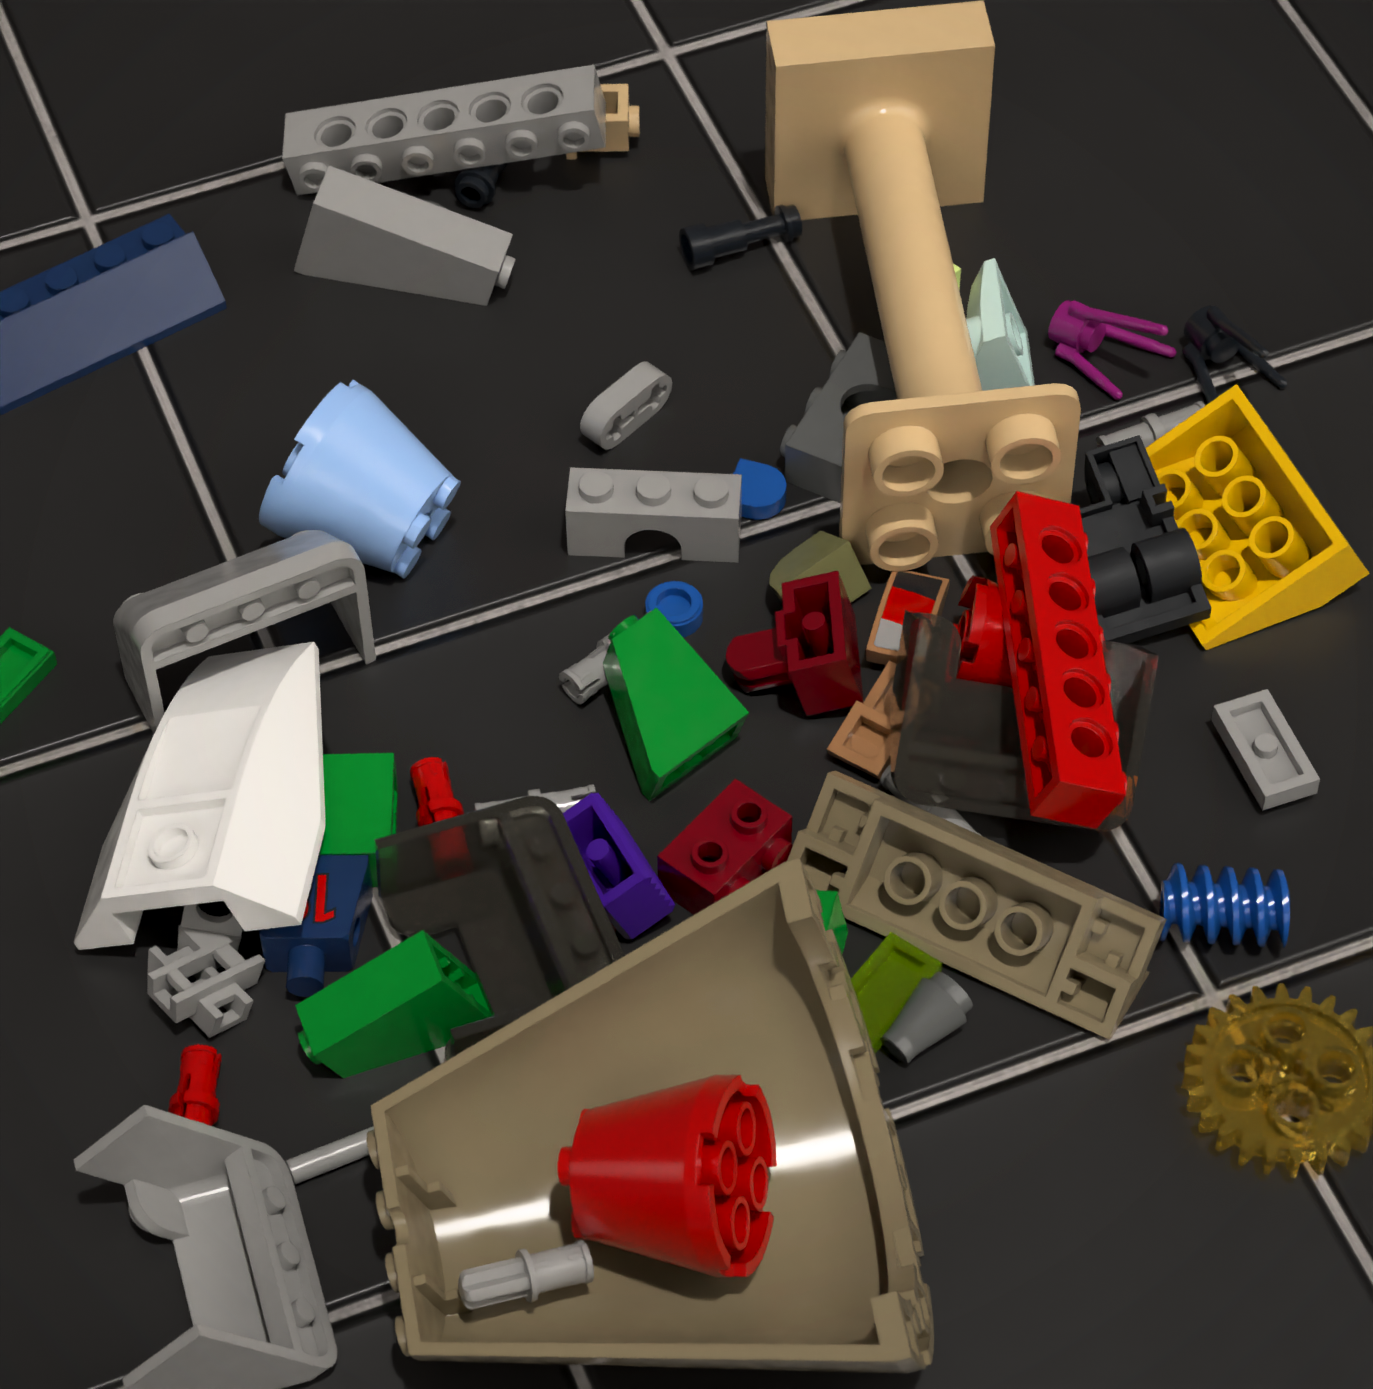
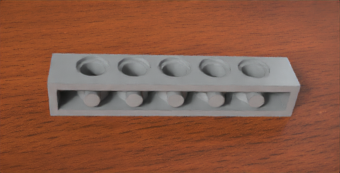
[282,65,606,195]

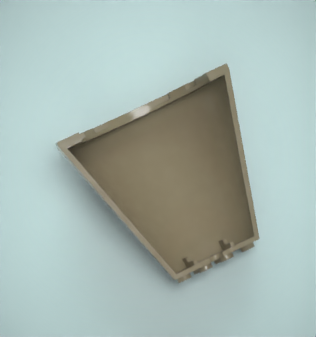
[367,858,934,1373]

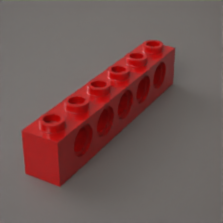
[990,491,1127,829]

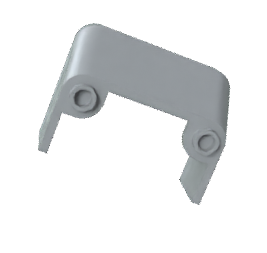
[113,530,376,734]
[73,1105,337,1389]

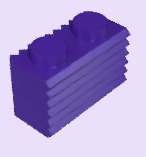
[549,793,675,939]

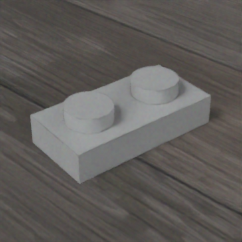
[1211,689,1320,811]

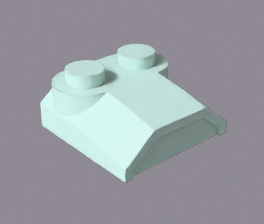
[966,258,1035,391]

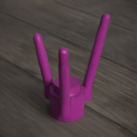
[1048,300,1176,400]

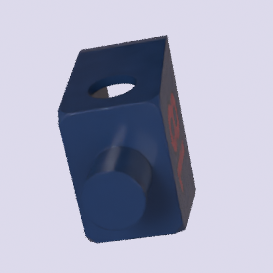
[259,855,373,997]

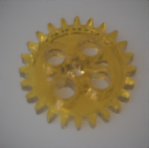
[1182,984,1373,1178]

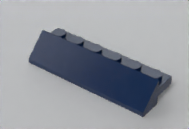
[0,214,227,416]

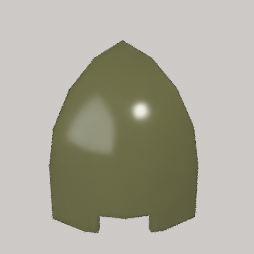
[769,531,872,603]

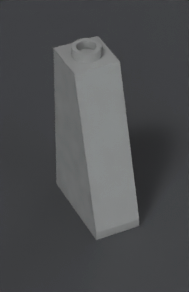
[294,165,515,306]

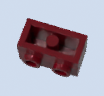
[657,778,793,915]

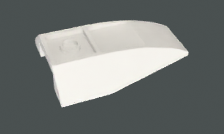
[74,642,326,950]

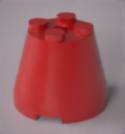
[557,1075,777,1277]

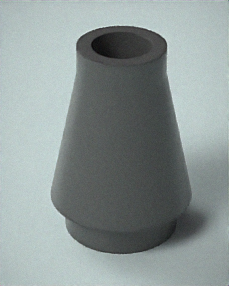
[880,971,973,1064]

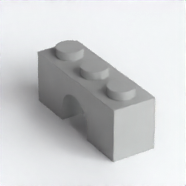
[565,467,742,563]

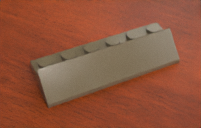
[787,770,1167,1039]

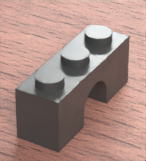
[780,332,897,503]

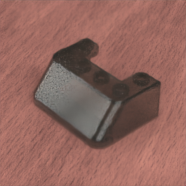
[890,610,1159,831]
[375,796,625,1061]

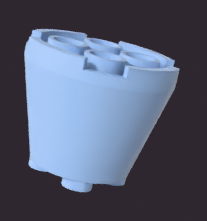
[259,380,461,578]

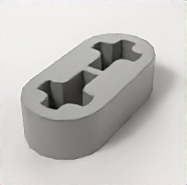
[580,361,672,450]

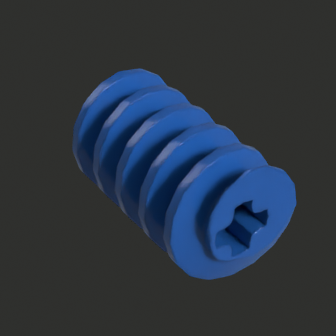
[1159,863,1290,948]

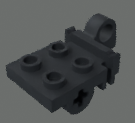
[1080,435,1212,649]

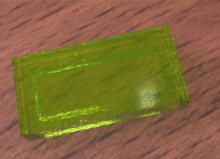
[851,932,942,1054]

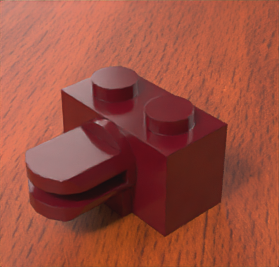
[726,571,864,716]

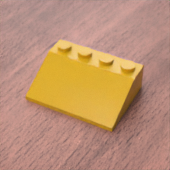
[1145,384,1370,650]

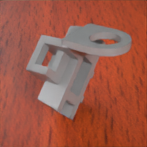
[147,904,265,1038]

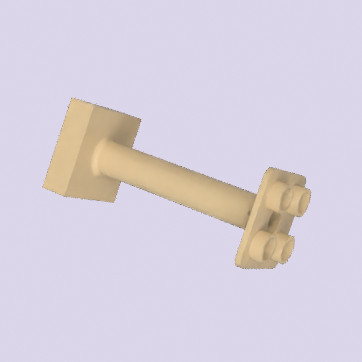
[765,0,1081,571]

